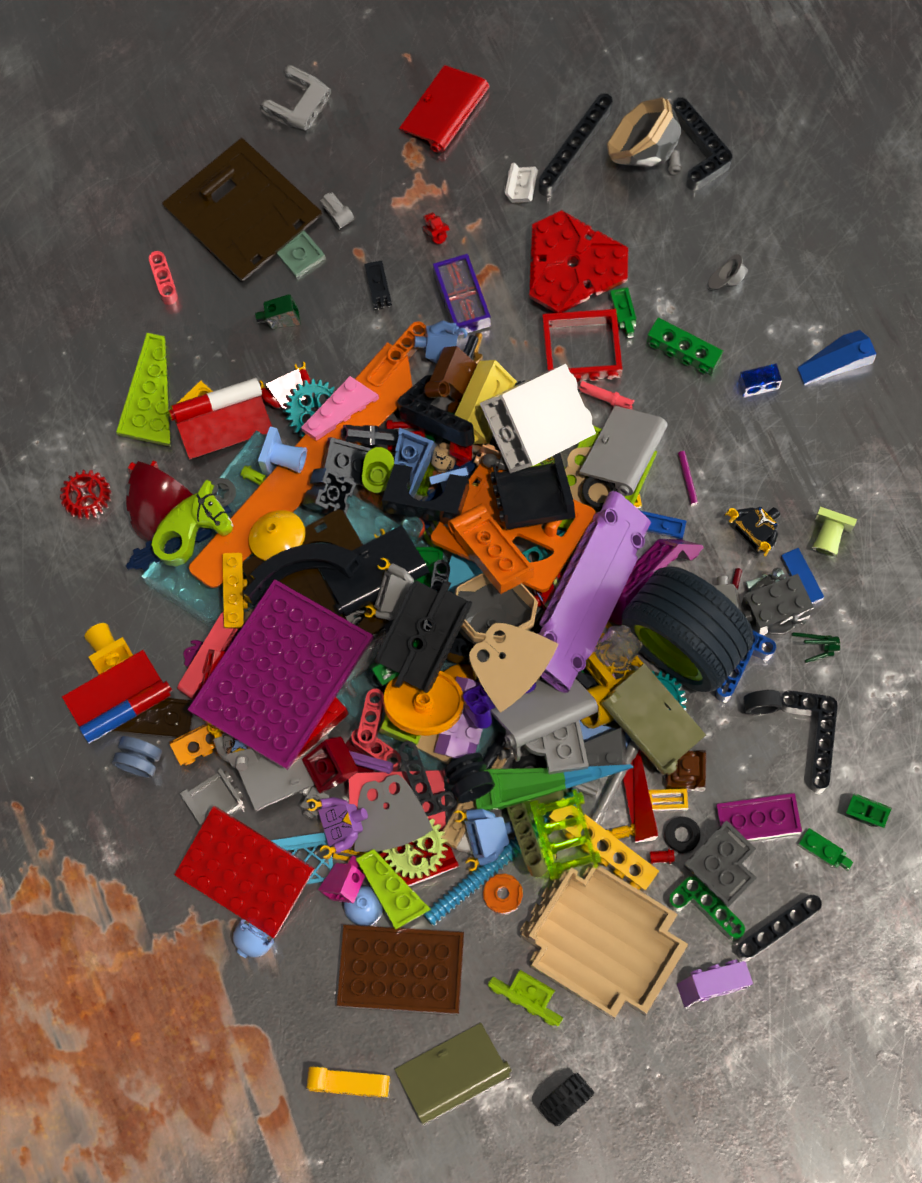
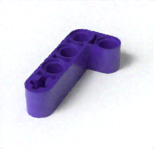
[463,682,536,729]

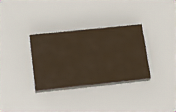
[112,698,194,738]

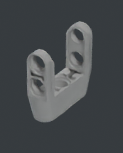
[259,65,331,130]

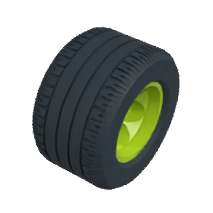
[622,566,753,692]

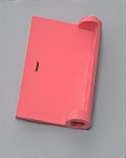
[349,770,446,830]

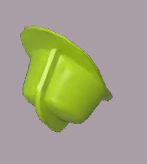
[362,447,394,493]

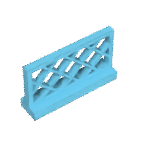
[271,833,334,884]

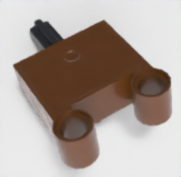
[425,335,479,414]

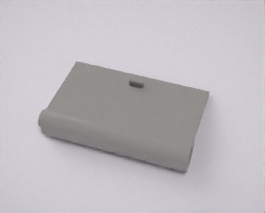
[580,406,668,496]
[490,678,598,749]
[238,732,330,811]

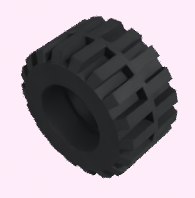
[539,1073,594,1126]

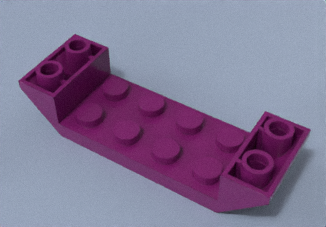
[608,539,704,626]

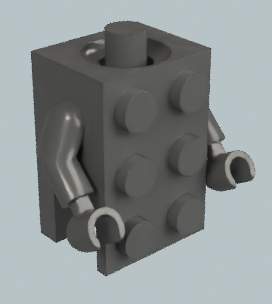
[741,568,814,635]

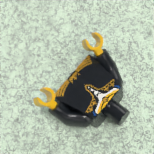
[724,507,780,556]

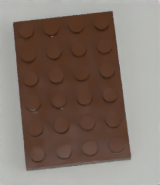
[337,925,464,1015]

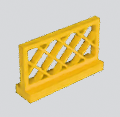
[585,621,644,692]

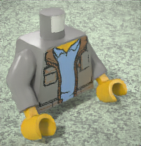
[208,725,261,771]

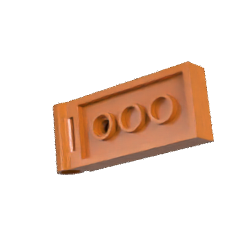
[448,504,534,594]

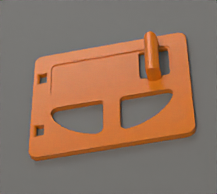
[431,462,595,592]

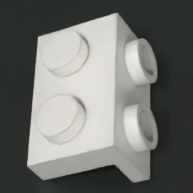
[504,163,538,203]

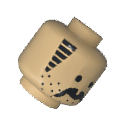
[431,443,456,472]

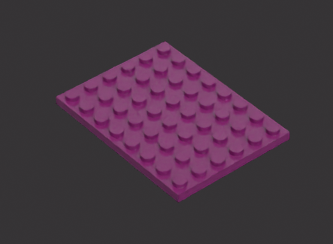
[188,579,374,770]

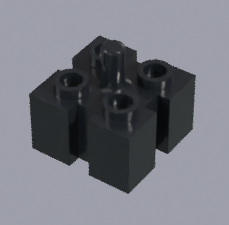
[303,468,356,516]

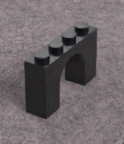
[382,464,469,524]

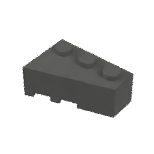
[584,728,627,766]

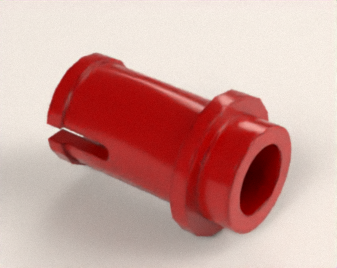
[650,848,675,865]

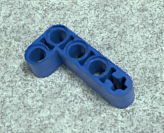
[715,630,776,702]

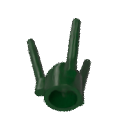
[792,632,840,663]

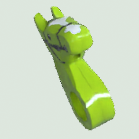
[152,480,233,567]

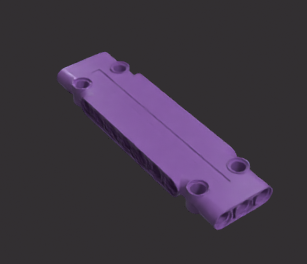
[537,491,651,693]

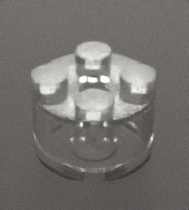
[595,625,643,671]

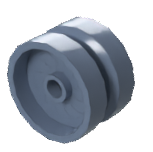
[112,736,162,778]

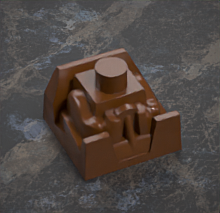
[665,750,706,791]

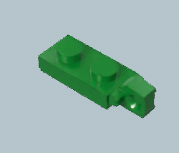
[610,287,637,338]
[798,828,854,871]

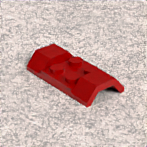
[379,830,459,886]

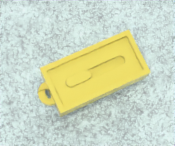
[455,360,517,444]

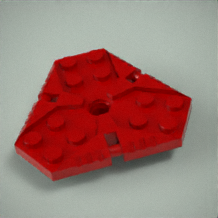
[529,210,628,313]

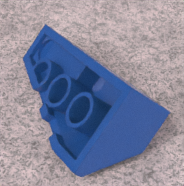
[797,330,877,385]

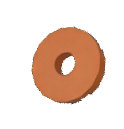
[483,874,523,914]

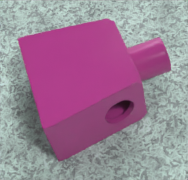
[318,856,365,903]

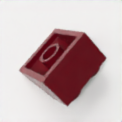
[302,736,359,794]

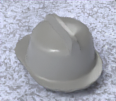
[708,254,748,289]

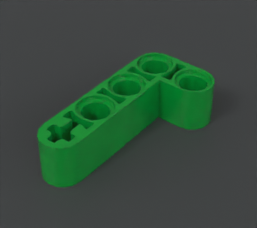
[668,876,745,941]

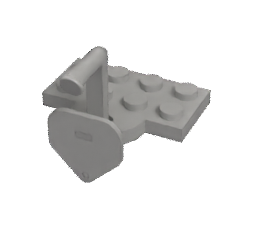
[499,721,589,774]

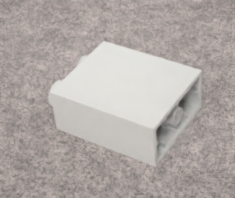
[480,364,596,473]

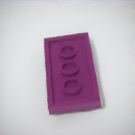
[716,793,802,841]

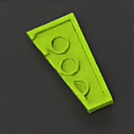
[356,849,431,930]

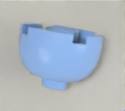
[344,886,383,926]
[233,919,274,958]

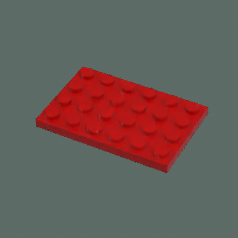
[174,806,315,938]

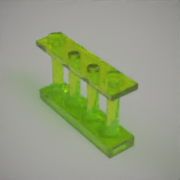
[530,789,602,881]

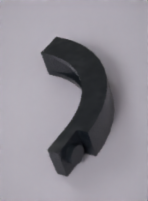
[243,544,362,605]

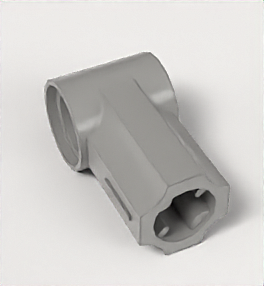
[320,193,354,229]

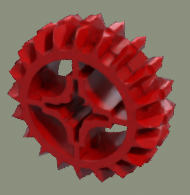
[60,470,112,520]

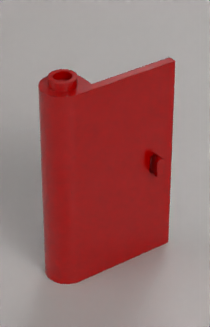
[399,65,490,153]

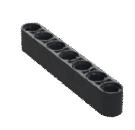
[538,93,613,196]

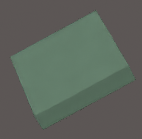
[276,231,325,278]

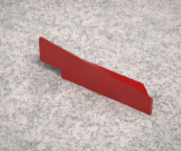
[622,749,658,843]

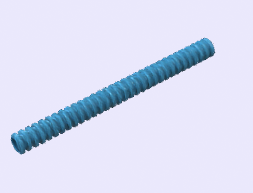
[423,788,584,926]

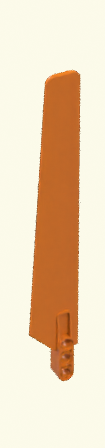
[189,321,426,588]

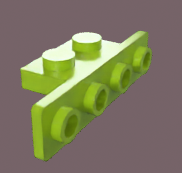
[488,970,563,1026]

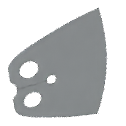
[354,775,433,852]

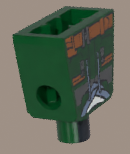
[255,294,301,329]

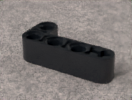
[399,741,456,816]

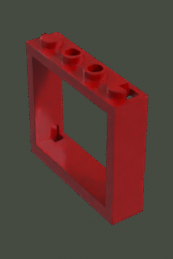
[542,309,623,382]

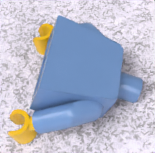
[454,809,514,871]

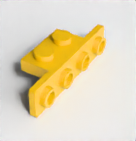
[223,553,248,628]

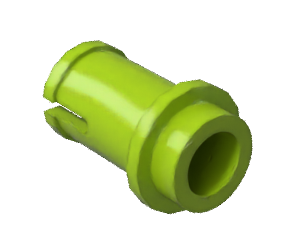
[240,465,266,486]

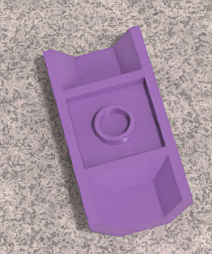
[434,677,483,759]

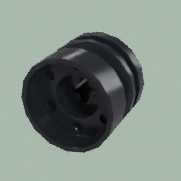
[443,753,495,803]

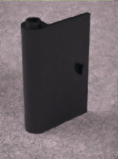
[319,525,430,616]

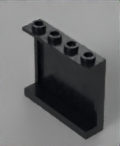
[490,453,575,530]

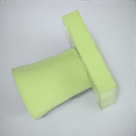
[812,507,857,557]

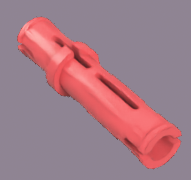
[579,381,635,409]

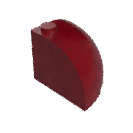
[126,461,193,541]

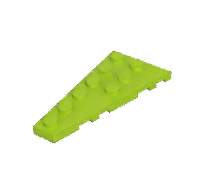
[116,333,171,447]

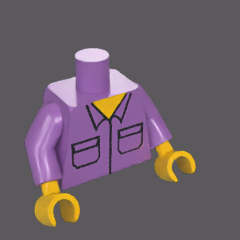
[306,797,368,859]

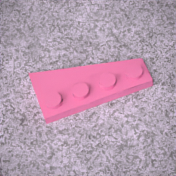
[301,376,379,441]

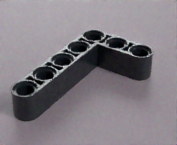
[673,97,733,191]
[398,375,475,447]
[415,560,474,664]
[781,690,838,793]

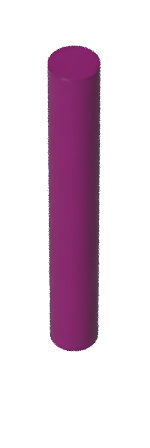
[678,451,698,505]

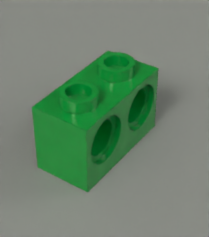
[846,793,892,828]

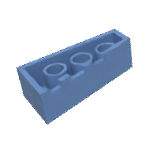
[394,428,436,498]

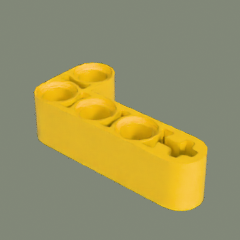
[306,1067,390,1098]

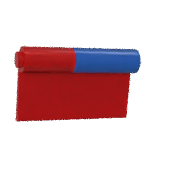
[62,650,172,744]

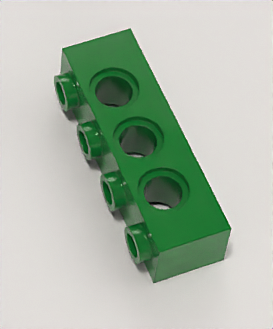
[646,317,723,376]

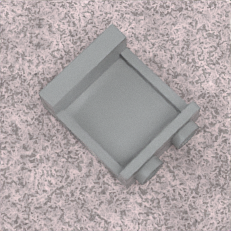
[180,768,244,827]

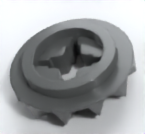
[211,478,236,507]

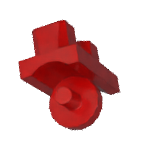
[422,212,450,244]

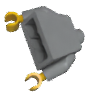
[364,558,414,620]

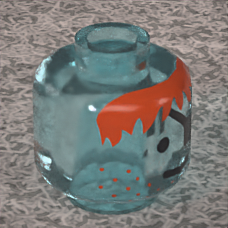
[400,517,425,544]

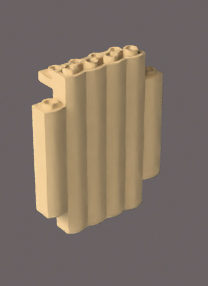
[520,863,688,1020]

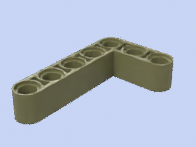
[507,790,564,878]

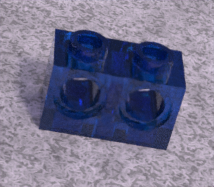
[738,363,782,398]

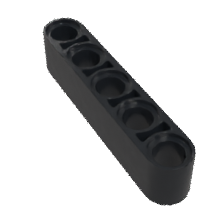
[736,895,822,961]

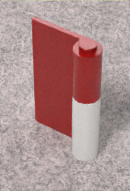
[168,378,272,460]

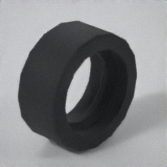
[582,477,618,512]
[743,690,782,715]

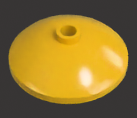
[249,510,305,561]

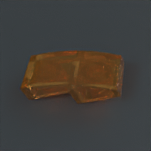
[359,488,387,513]

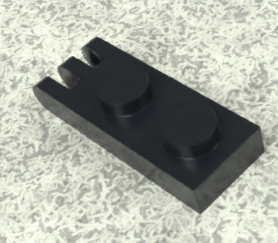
[364,260,392,309]

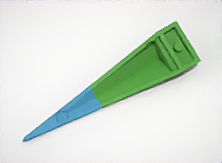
[476,764,634,811]

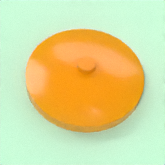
[383,671,464,736]

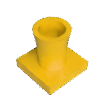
[84,623,133,675]

